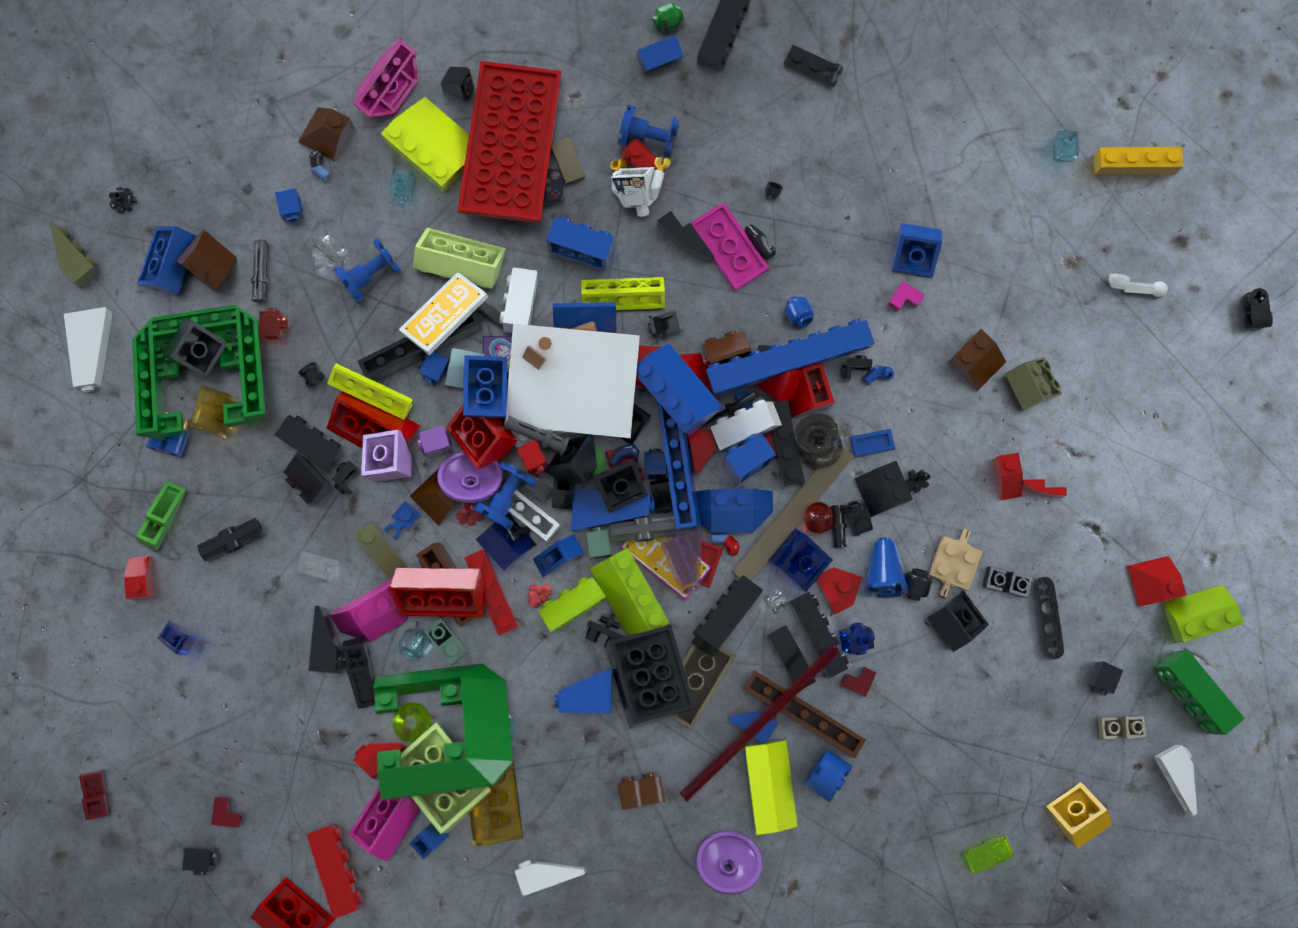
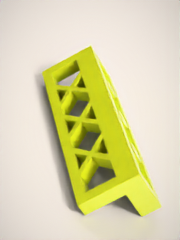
[581,277,665,310]
[327,363,413,420]

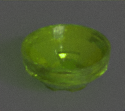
[392,703,432,742]

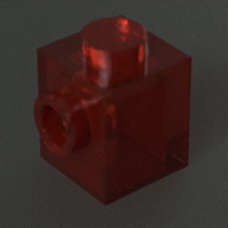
[259,308,288,340]

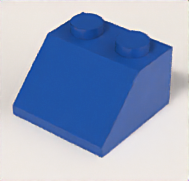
[892,223,942,277]

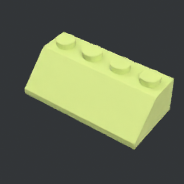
[412,228,506,289]

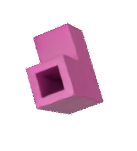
[887,281,924,311]

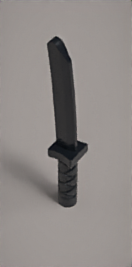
[699,390,759,429]

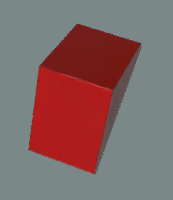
[757,369,802,401]

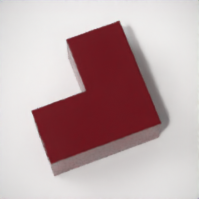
[840,667,877,697]
[211,797,243,828]

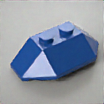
[696,489,773,533]

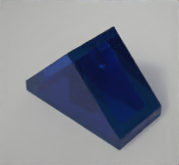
[157,620,197,656]

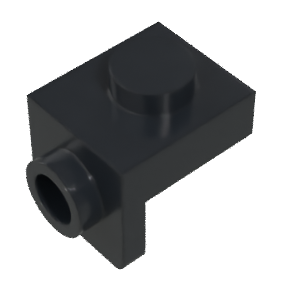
[648,310,683,338]
[841,355,872,382]
[332,460,358,495]
[650,478,673,513]
[843,500,873,536]

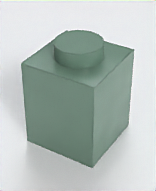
[586,527,611,559]

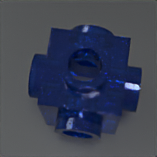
[839,623,875,655]

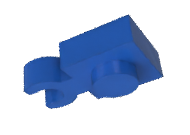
[384,501,422,540]

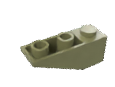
[50,222,99,288]

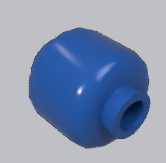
[784,296,815,328]

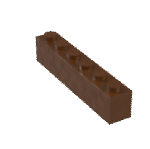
[742,670,866,758]

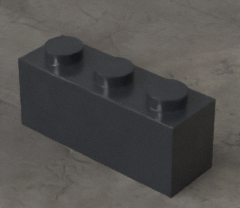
[274,414,344,473]

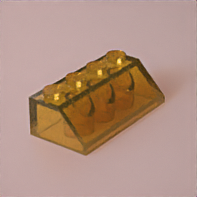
[470,752,523,846]

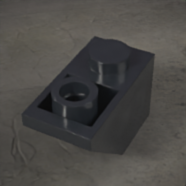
[440,66,474,101]

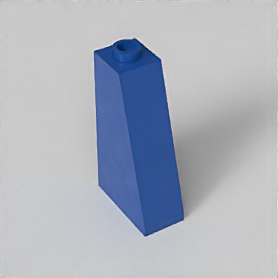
[570,488,655,532]

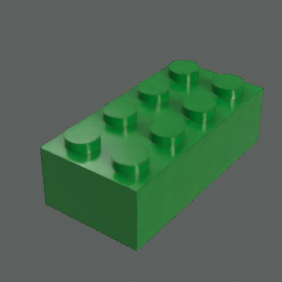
[1155,650,1245,735]

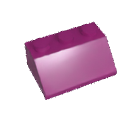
[349,787,421,862]

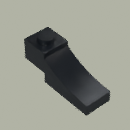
[342,636,375,709]

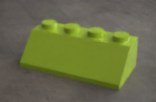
[590,547,669,636]

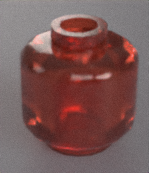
[805,502,833,534]

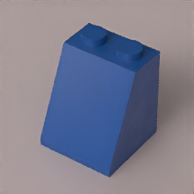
[555,669,613,713]

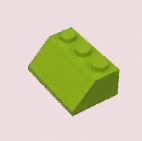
[538,576,607,634]
[1162,584,1244,643]

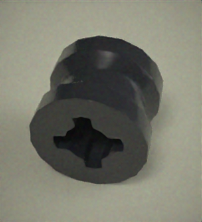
[298,362,325,388]

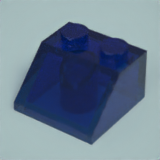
[475,514,537,573]
[768,528,833,592]

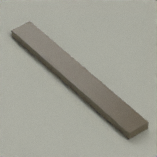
[732,443,854,581]

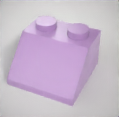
[361,430,412,482]

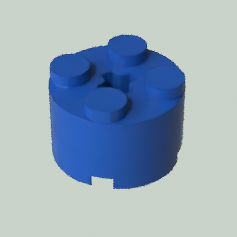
[804,749,853,803]

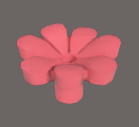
[456,503,483,526]
[528,584,553,608]

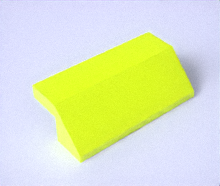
[745,740,798,835]

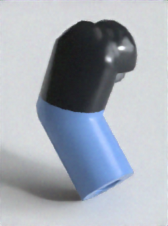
[308,150,331,181]

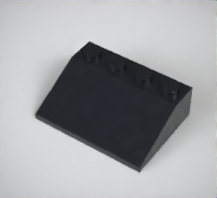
[606,625,696,729]

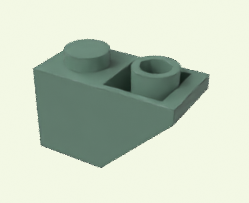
[424,618,469,666]

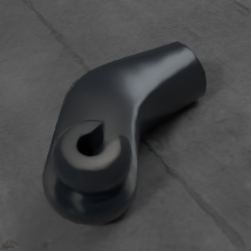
[745,224,776,260]

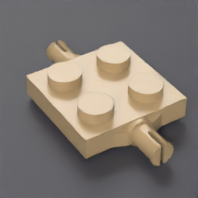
[928,528,983,598]

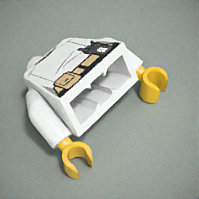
[610,157,670,217]

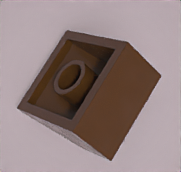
[176,229,236,291]
[948,329,1007,391]
[702,331,751,365]

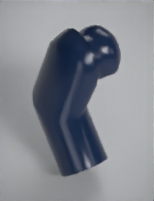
[609,444,640,466]

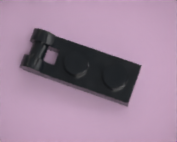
[783,45,844,87]

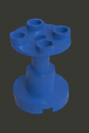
[618,105,679,158]
[333,238,402,303]
[473,462,537,531]

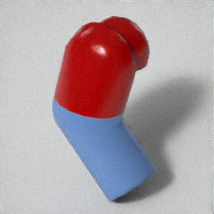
[711,533,740,556]

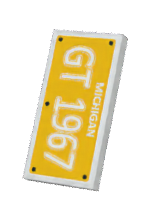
[399,272,488,355]

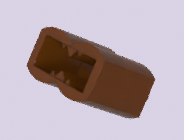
[618,772,665,810]

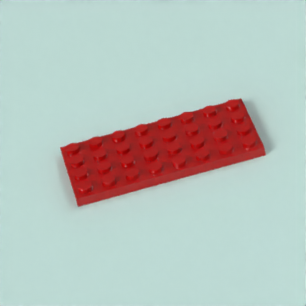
[457,61,561,223]

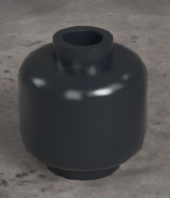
[903,568,932,601]

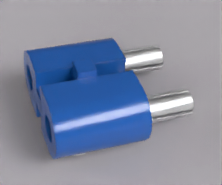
[146,411,190,457]

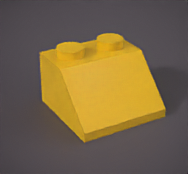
[1046,783,1113,849]

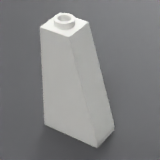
[64,307,112,393]

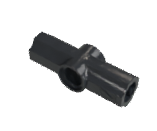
[197,518,264,562]

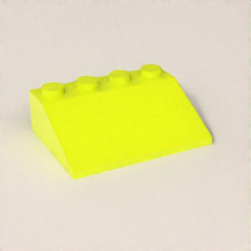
[381,97,469,194]

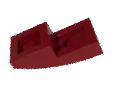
[79,770,109,820]

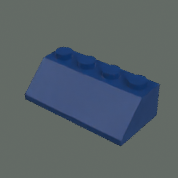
[636,343,723,435]

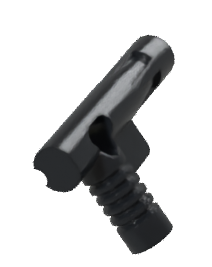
[504,516,530,543]

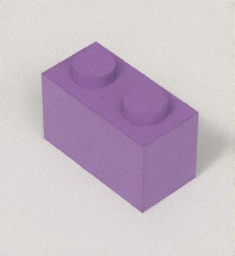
[417,426,454,459]

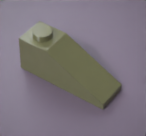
[353,522,408,579]

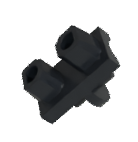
[586,613,625,648]

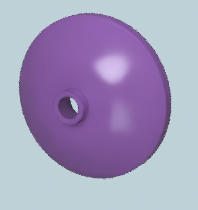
[438,452,502,503]
[696,831,762,895]

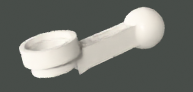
[1108,274,1168,298]

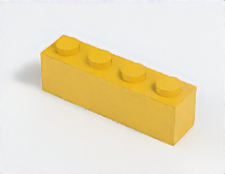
[1093,147,1183,175]

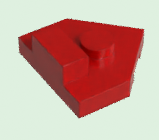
[814,567,862,615]

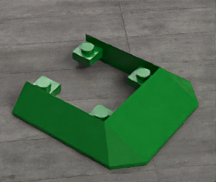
[132,305,266,441]
[373,663,513,800]

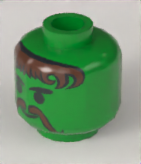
[653,2,684,33]

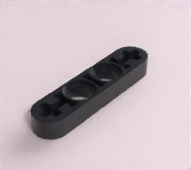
[1033,577,1064,660]

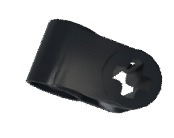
[1242,288,1273,330]

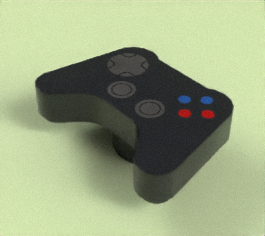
[543,169,563,205]

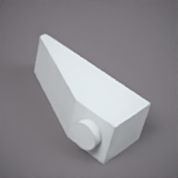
[1154,745,1197,816]
[515,860,586,896]

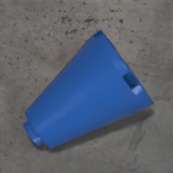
[865,537,908,598]

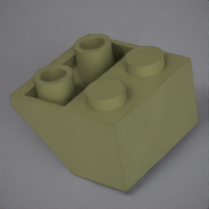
[1005,357,1062,411]

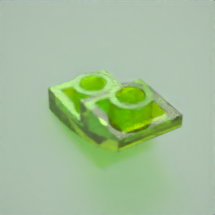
[964,835,1015,874]

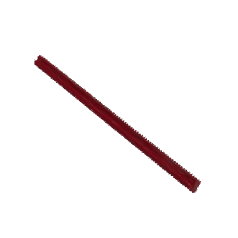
[680,644,840,802]

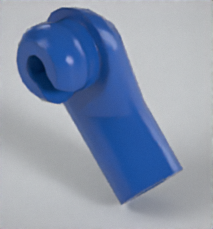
[862,365,895,385]

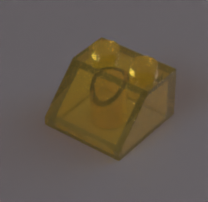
[190,385,237,438]

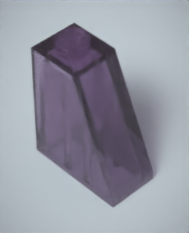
[661,528,702,595]

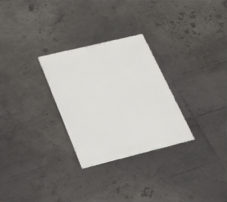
[505,324,640,438]

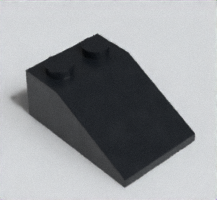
[308,606,347,674]

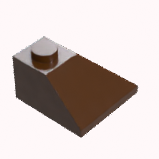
[298,107,354,161]
[410,467,464,526]

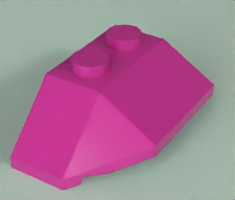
[353,38,417,117]
[330,578,409,642]

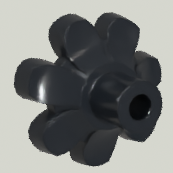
[109,187,136,213]
[905,469,931,493]

